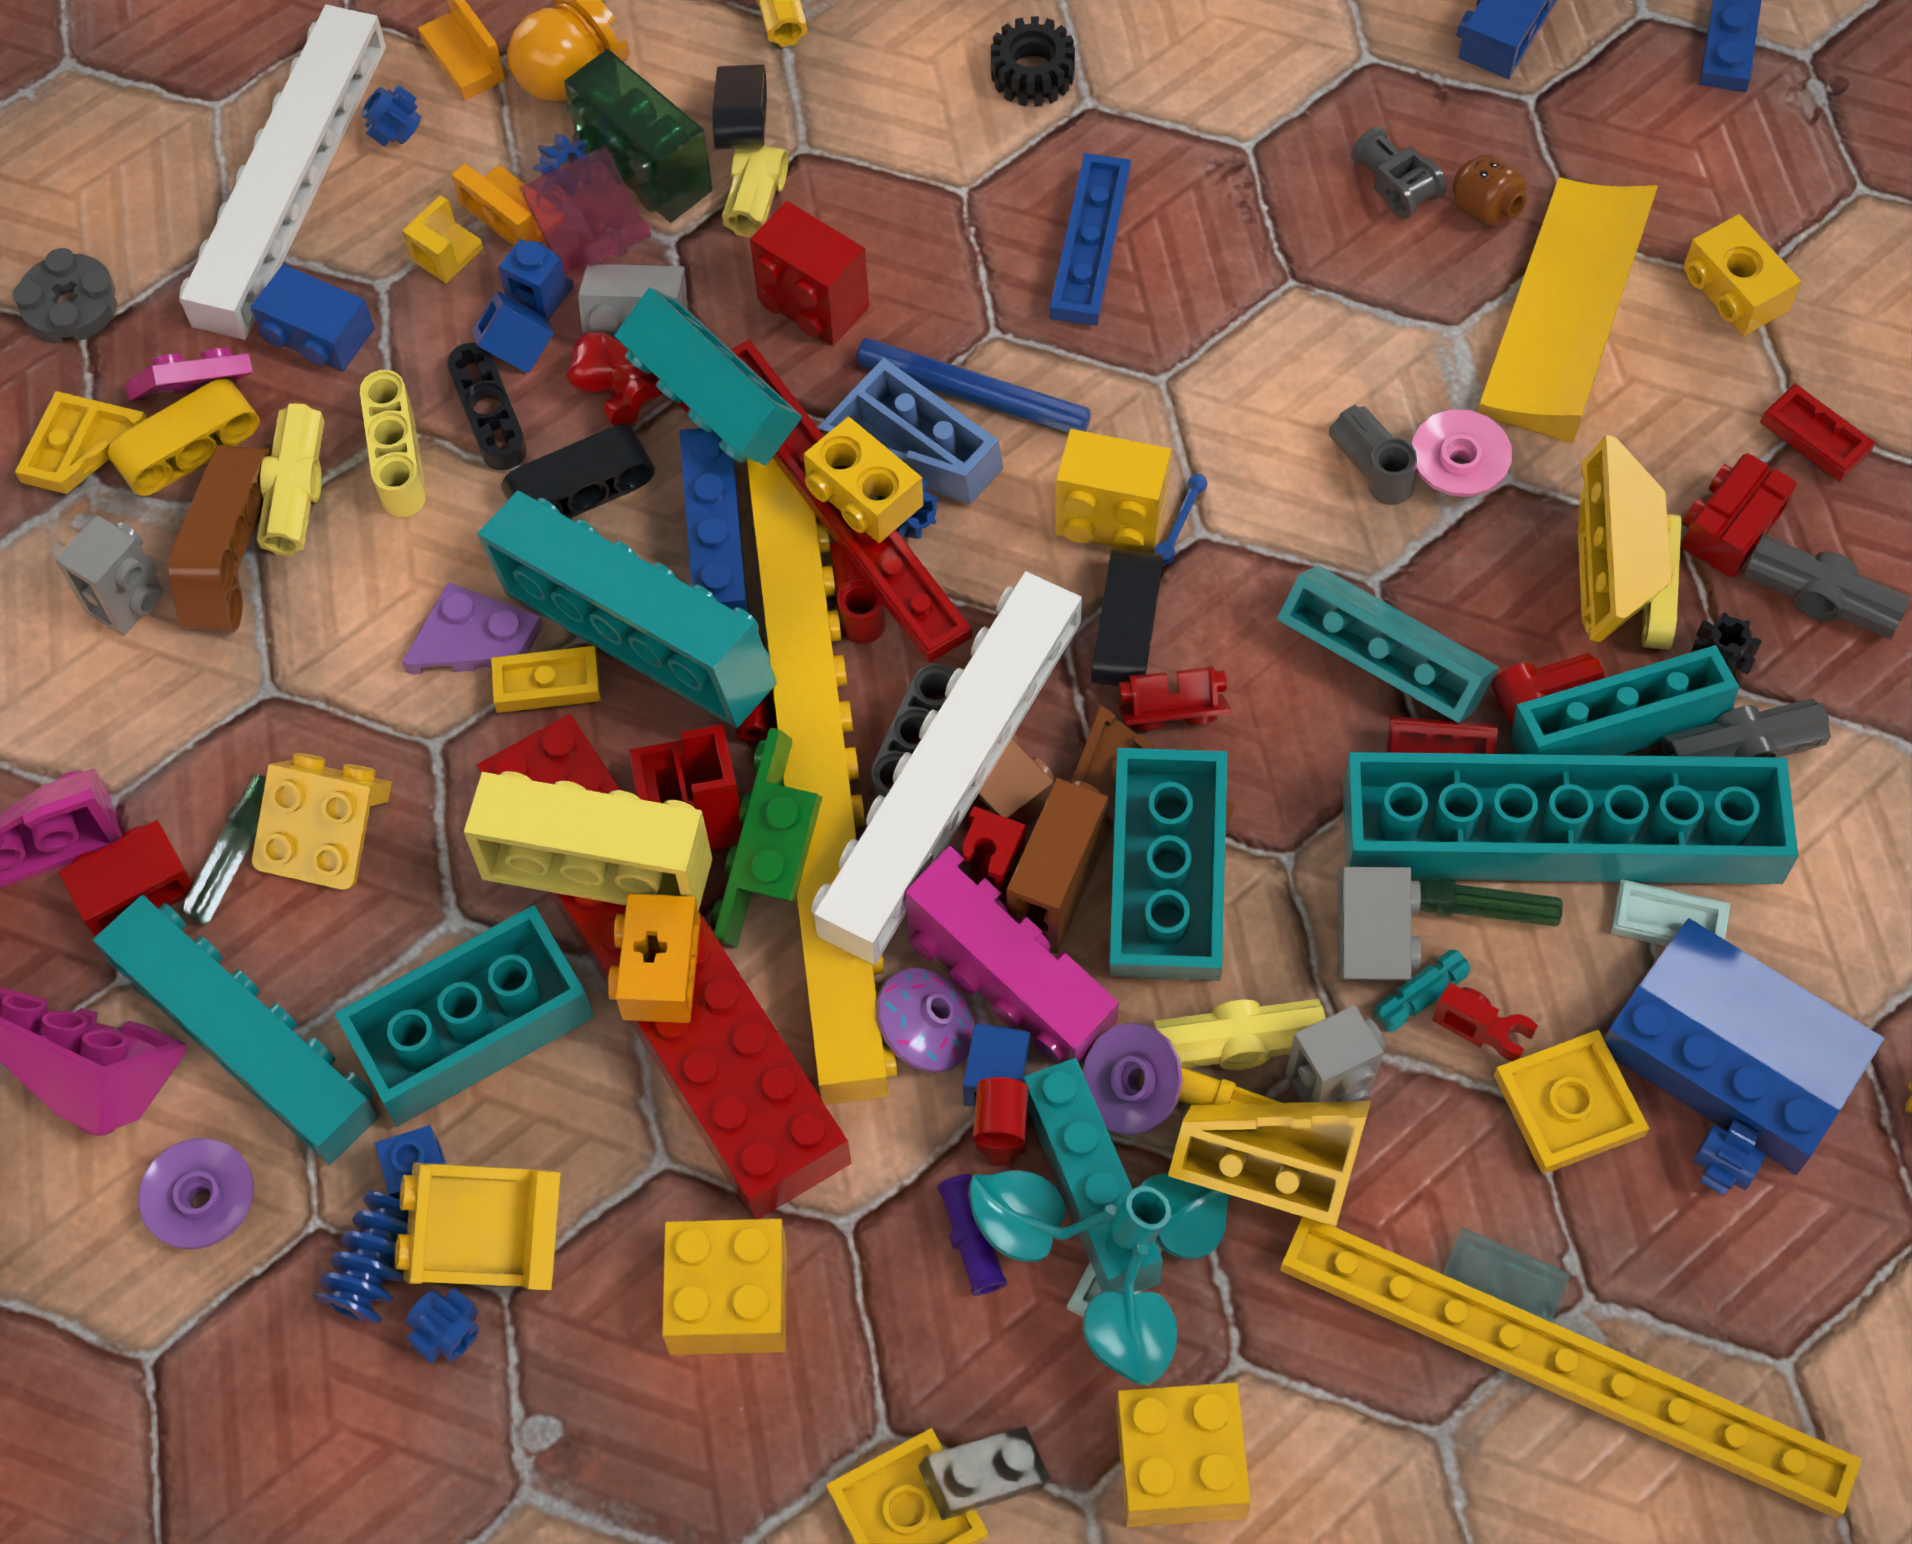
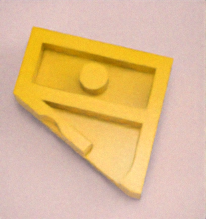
[15,391,147,494]

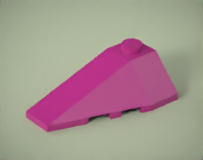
[0,768,122,888]
[0,987,186,1135]

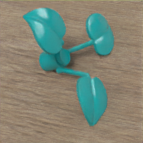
[969,1171,1230,1386]

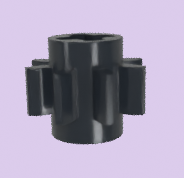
[1690,613,1762,675]

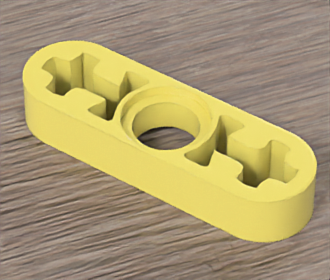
[1641,514,1681,650]

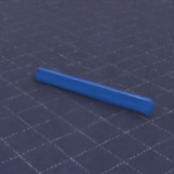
[856,338,1091,433]

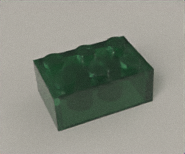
[564,49,713,223]

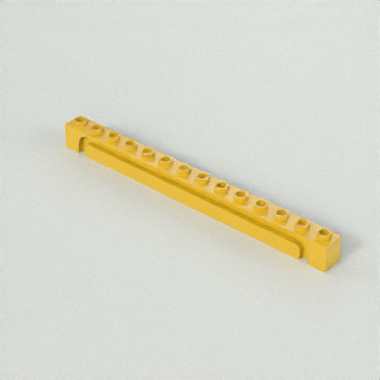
[747,457,898,1105]

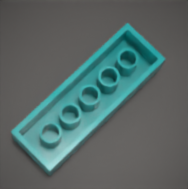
[477,490,777,728]

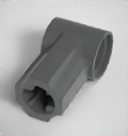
[1329,404,1417,504]

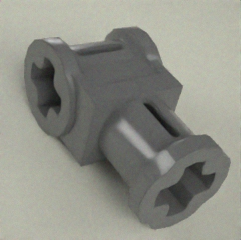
[1351,126,1447,219]

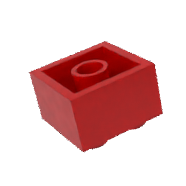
[750,201,869,346]

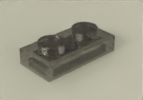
[918,1426,1051,1521]

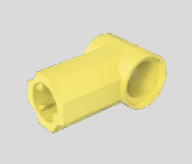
[722,146,789,238]

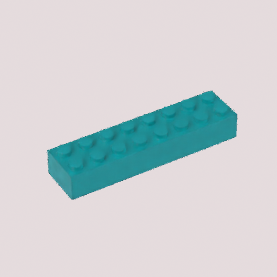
[1342,752,1799,884]

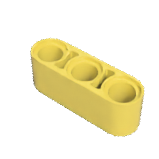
[360,370,426,517]

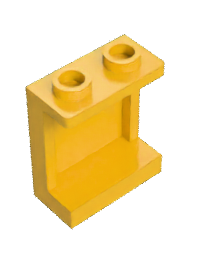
[395,1162,561,1290]

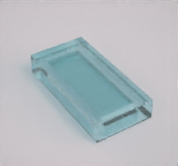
[1442,1227,1571,1322]

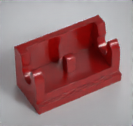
[963,806,1025,909]

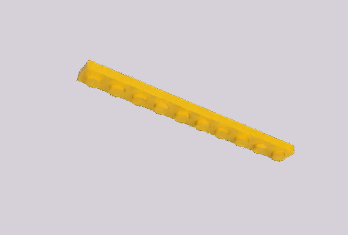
[1280,1216,1862,1519]

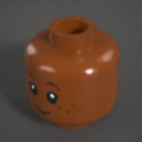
[1453,155,1527,227]

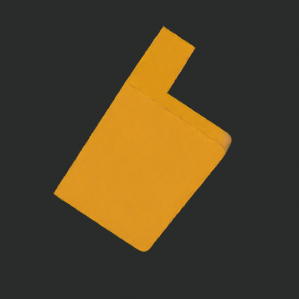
[418,0,505,101]
[451,163,564,246]

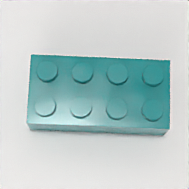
[1110,748,1228,981]
[334,905,595,1127]

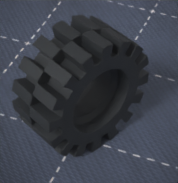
[991,16,1075,107]

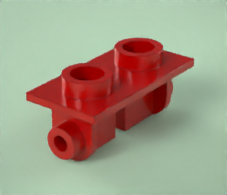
[1119,666,1231,730]

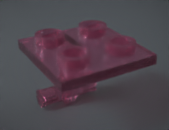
[519,146,651,276]

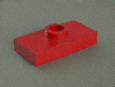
[1760,383,1876,482]
[1386,716,1498,754]

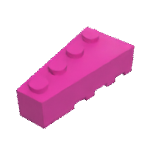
[905,845,1119,1064]

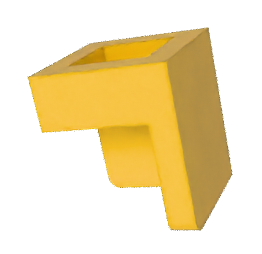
[402,195,483,284]

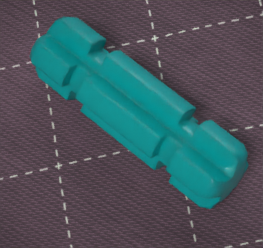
[1373,949,1471,1032]

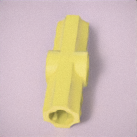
[257,403,325,556]
[1153,999,1326,1071]

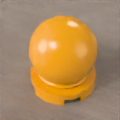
[507,0,630,103]

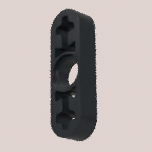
[448,343,527,470]

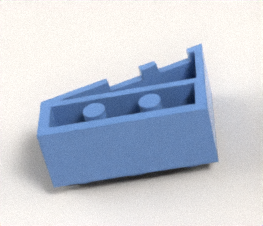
[818,357,1003,504]

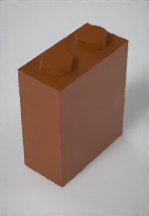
[1007,778,1108,953]

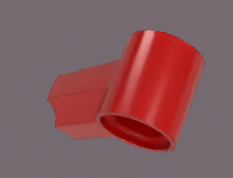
[830,541,886,644]
[1491,652,1604,728]
[973,1077,1029,1166]

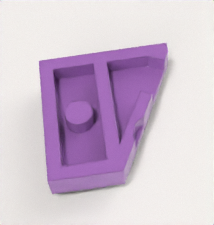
[402,582,543,675]

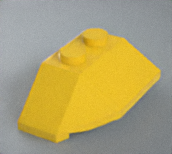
[1578,435,1674,643]

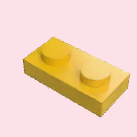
[491,646,601,713]

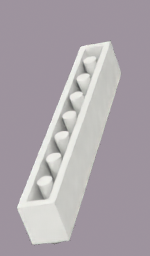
[179,4,386,340]
[811,571,1082,965]

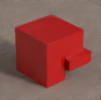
[628,724,743,850]

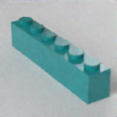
[93,895,378,1166]

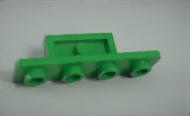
[711,728,822,947]

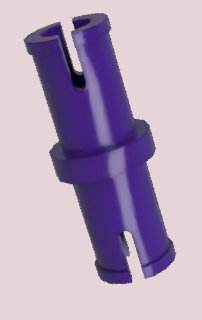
[937,1174,1007,1296]

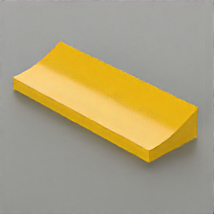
[1477,177,1658,443]

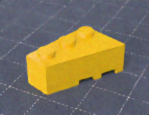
[1168,1101,1371,1226]

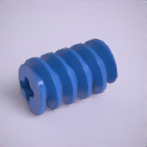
[313,1191,409,1324]

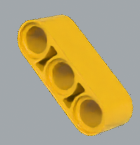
[107,378,260,496]

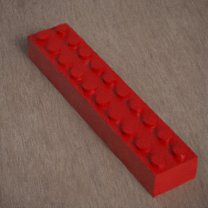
[476,713,852,1219]

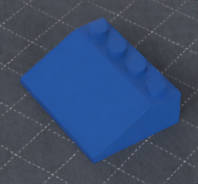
[1604,918,1885,1175]

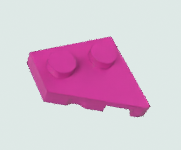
[125,348,253,402]

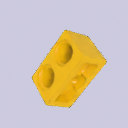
[804,416,923,543]

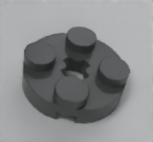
[13,248,117,343]

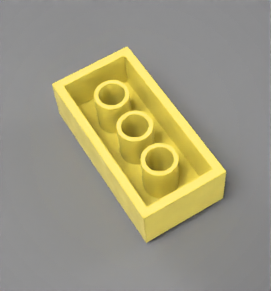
[464,771,712,910]

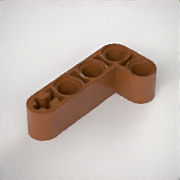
[168,445,272,632]

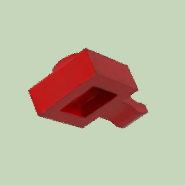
[1432,982,1538,1062]

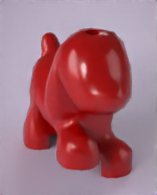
[566,331,690,426]

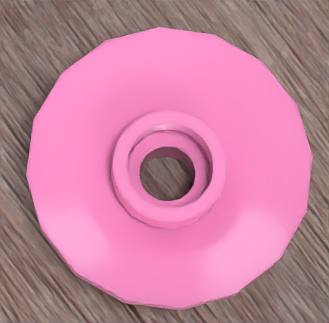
[1411,409,1512,497]

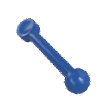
[1154,473,1208,565]

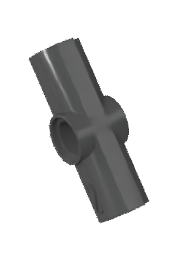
[1743,534,1911,640]
[1660,698,1831,758]

